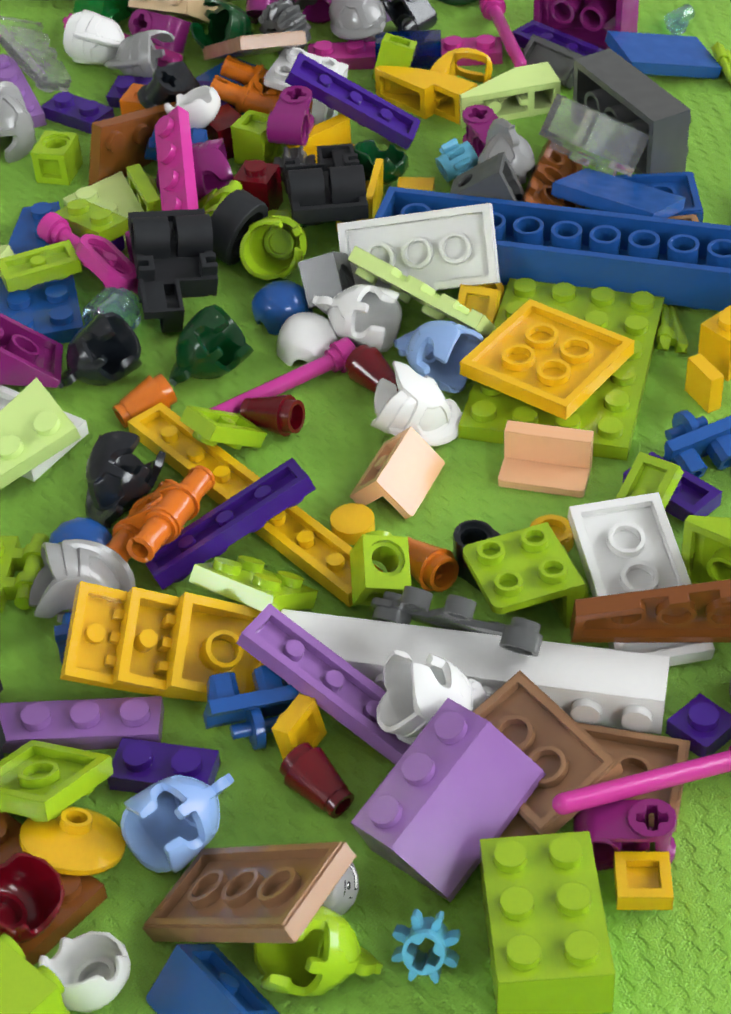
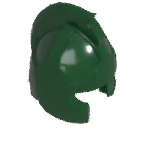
[190,0,254,49]
[169,304,254,387]

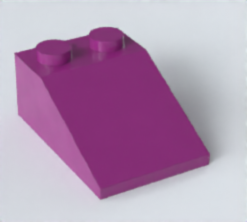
[533,0,639,50]
[0,313,63,388]

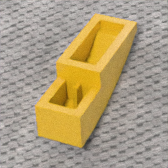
[375,65,478,125]

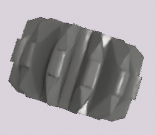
[258,0,312,55]

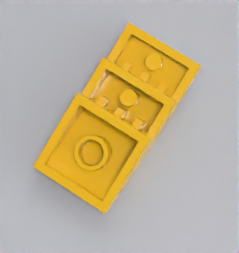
[60,581,264,702]

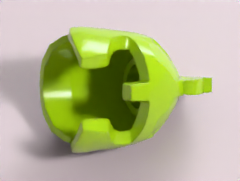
[239,215,307,280]
[253,906,383,996]

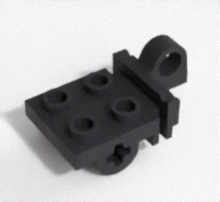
[284,144,369,226]
[128,209,218,333]

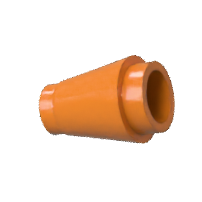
[112,374,177,428]
[408,537,459,592]

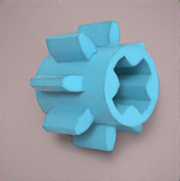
[435,138,478,182]
[391,908,461,984]

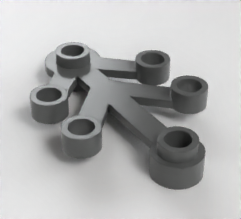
[371,586,543,657]

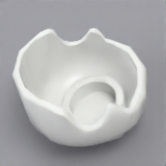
[164,85,221,129]
[276,312,339,366]
[38,931,131,1013]

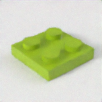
[189,555,318,612]
[0,740,114,822]

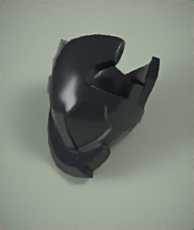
[58,312,142,389]
[85,431,166,529]

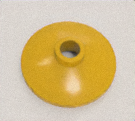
[19,806,126,876]

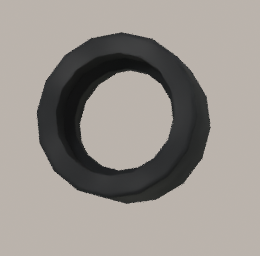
[211,189,268,265]

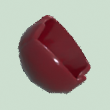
[0,852,65,943]

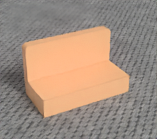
[498,420,594,498]
[349,427,445,519]

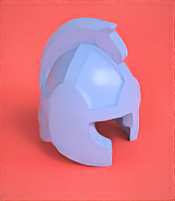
[394,320,484,393]
[120,773,235,873]

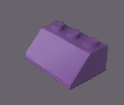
[351,698,546,903]

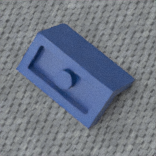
[146,944,280,1014]

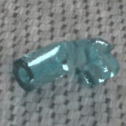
[664,4,695,36]

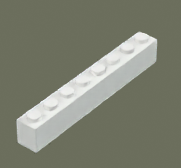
[281,609,670,735]

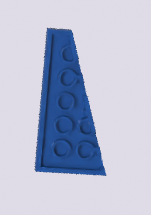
[0,201,83,344]

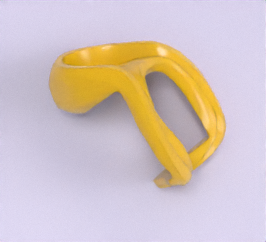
[430,48,492,83]

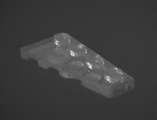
[0,16,72,93]

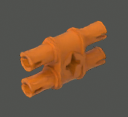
[210,54,313,114]
[106,465,215,563]

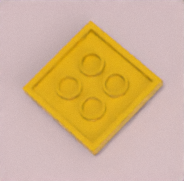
[460,299,635,420]

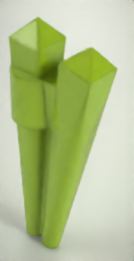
[711,42,731,85]
[656,304,689,354]

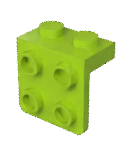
[463,522,589,629]

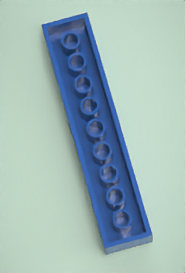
[374,186,731,311]

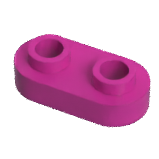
[76,234,137,293]

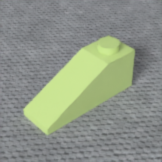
[460,62,561,128]

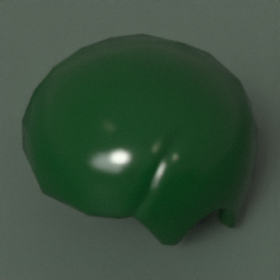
[353,140,409,184]

